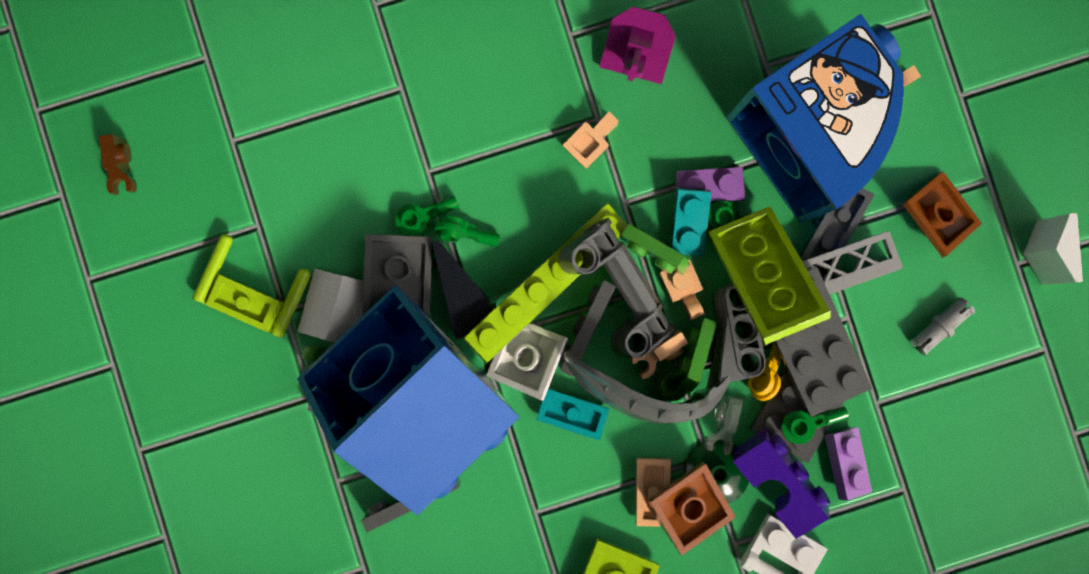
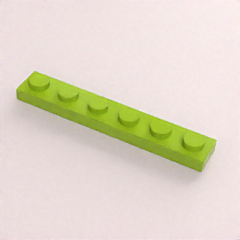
[463,204,627,363]

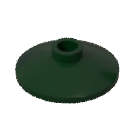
[684,439,749,504]

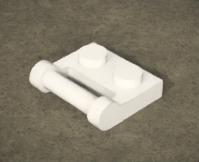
[740,513,828,574]

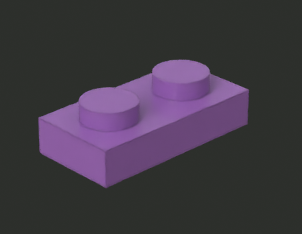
[676,167,745,203]
[825,427,872,501]

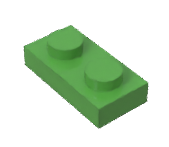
[622,224,690,275]
[677,318,717,392]

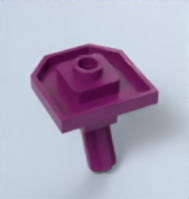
[599,6,676,84]

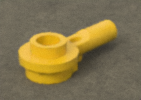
[748,343,782,401]

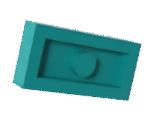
[670,187,712,256]
[536,388,610,441]

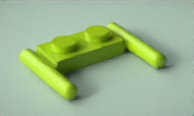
[192,234,311,338]

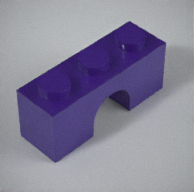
[733,427,831,539]

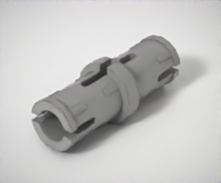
[910,297,975,356]

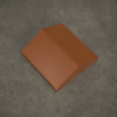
[903,171,982,258]
[648,462,736,556]

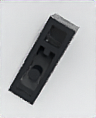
[432,240,497,340]

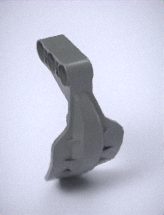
[563,282,766,424]

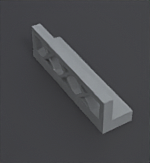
[802,231,903,294]

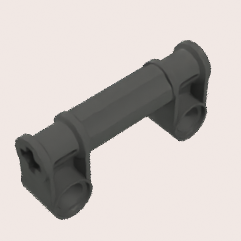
[559,218,677,358]

